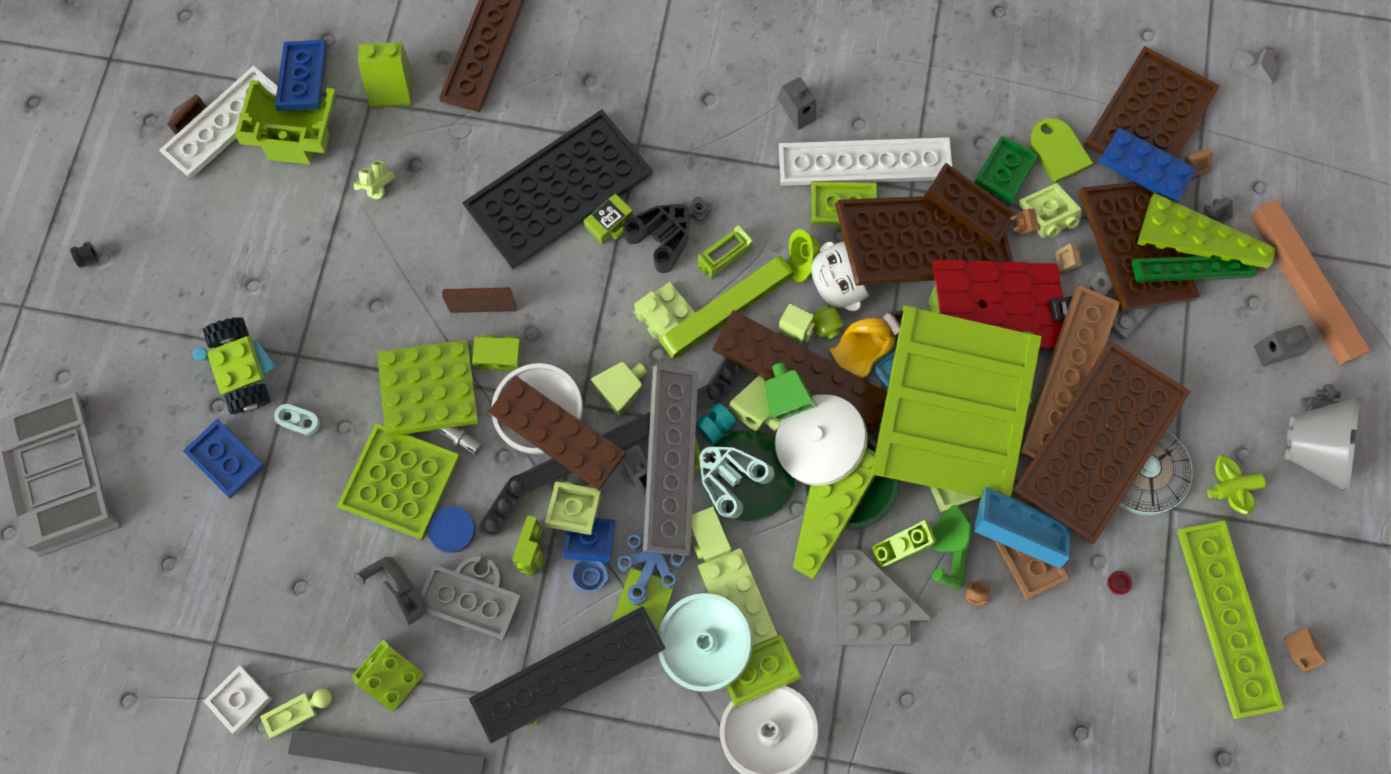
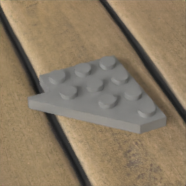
[835,550,930,646]

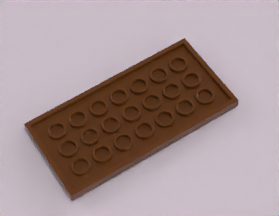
[835,193,1014,286]
[1012,341,1191,545]

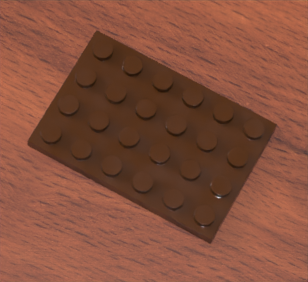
[1084,46,1220,158]
[1078,182,1200,311]

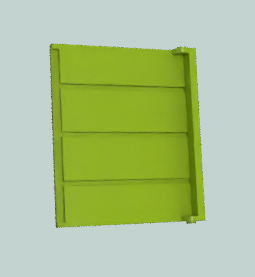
[870,305,1042,498]

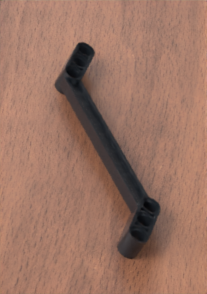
[479,357,744,537]

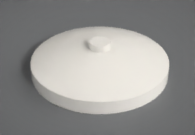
[492,363,583,454]
[775,395,868,486]
[720,686,819,774]

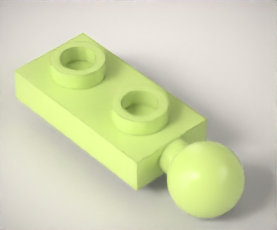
[260,688,332,739]

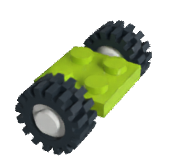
[202,317,271,414]

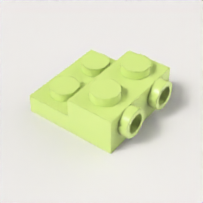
[1019,183,1081,239]
[634,282,695,340]
[545,481,601,535]

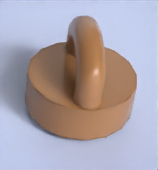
[965,581,991,606]

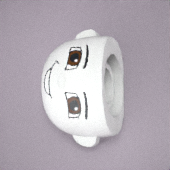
[811,241,870,311]

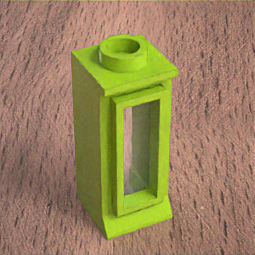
[697,225,753,279]

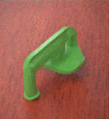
[932,505,972,589]

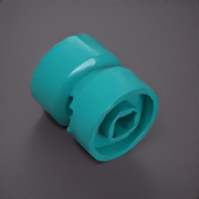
[696,403,737,446]

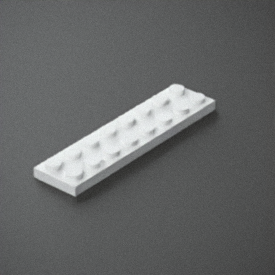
[778,137,952,186]

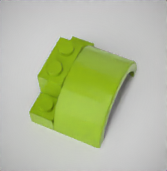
[235,80,336,165]

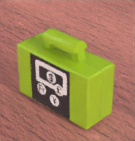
[584,194,633,244]

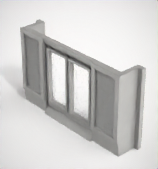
[0,392,121,557]

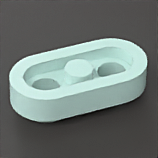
[274,404,320,435]

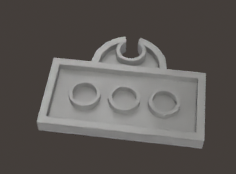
[421,556,522,641]

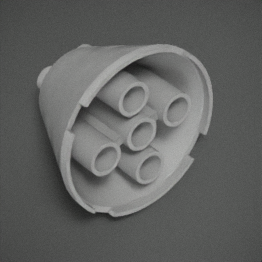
[1285,397,1360,491]

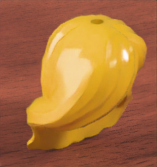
[829,318,895,379]

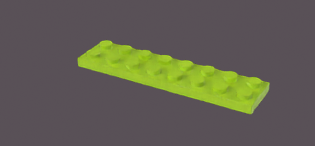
[1177,520,1284,719]

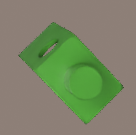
[765,363,817,422]

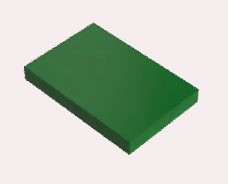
[974,136,1039,204]

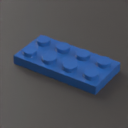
[275,40,327,111]
[1098,128,1197,203]

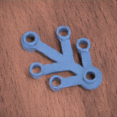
[618,534,685,605]

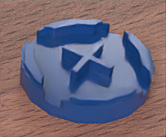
[428,506,475,553]

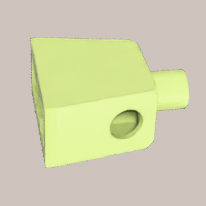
[591,362,648,417]
[727,376,781,431]

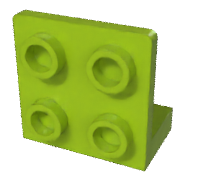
[351,639,424,712]

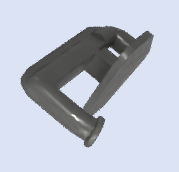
[354,557,425,626]

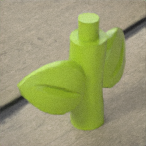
[1207,455,1266,515]

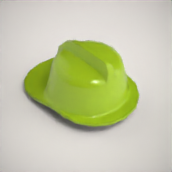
[788,229,821,283]

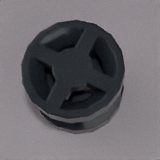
[70,241,99,268]

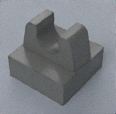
[1204,197,1233,224]

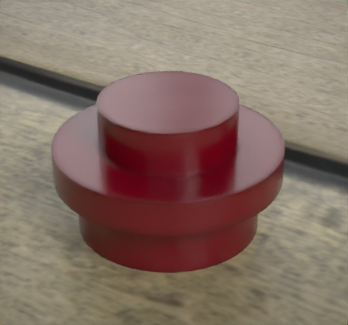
[1107,571,1132,595]

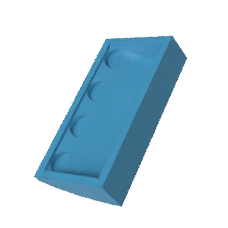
[974,487,1070,569]

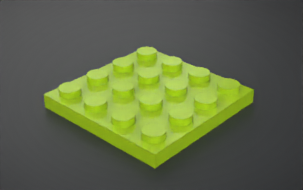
[377,340,478,437]
[336,423,461,541]

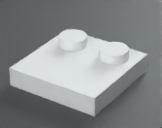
[204,665,272,736]

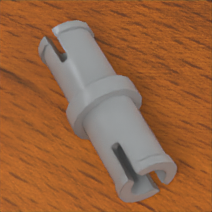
[438,427,484,456]

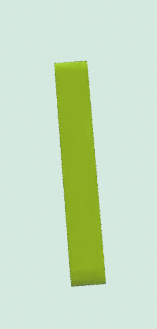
[659,256,795,359]

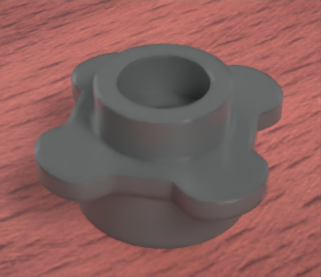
[687,197,712,221]

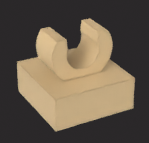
[1055,243,1083,273]

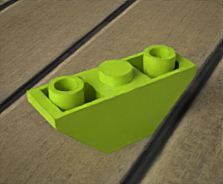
[871,520,936,568]

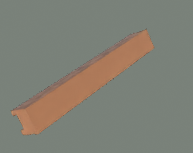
[1250,199,1370,365]

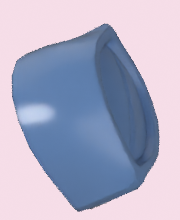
[571,560,609,592]

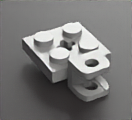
[1083,271,1154,340]

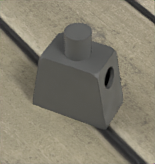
[777,77,816,130]
[1254,325,1312,366]

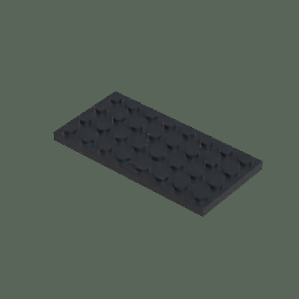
[462,109,653,270]

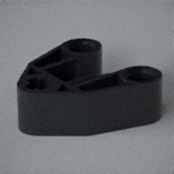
[623,204,690,273]

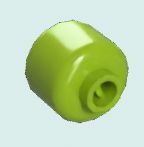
[812,305,843,340]

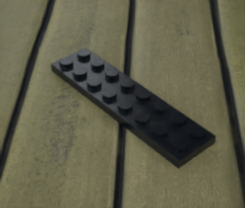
[469,606,666,744]

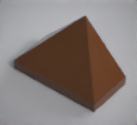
[167,94,207,135]

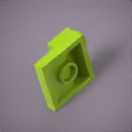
[512,515,545,577]

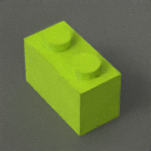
[472,334,522,371]

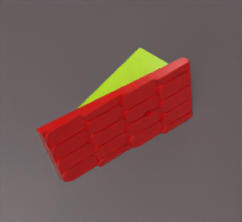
[928,260,1064,350]

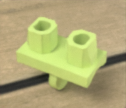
[353,160,395,199]

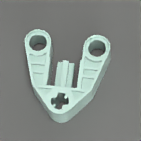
[700,447,774,519]

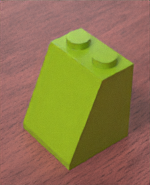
[358,42,412,108]

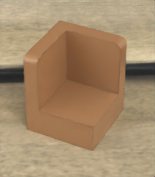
[1285,628,1327,673]

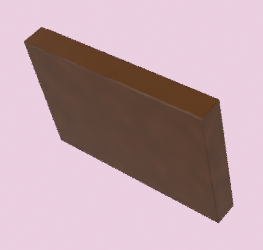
[442,287,517,313]

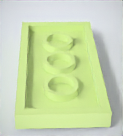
[698,548,778,647]

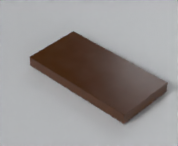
[924,163,1016,246]

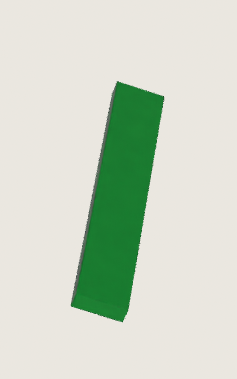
[1131,256,1257,282]

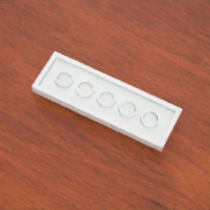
[159,66,278,179]

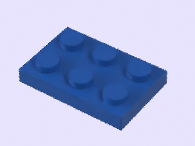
[183,419,265,499]

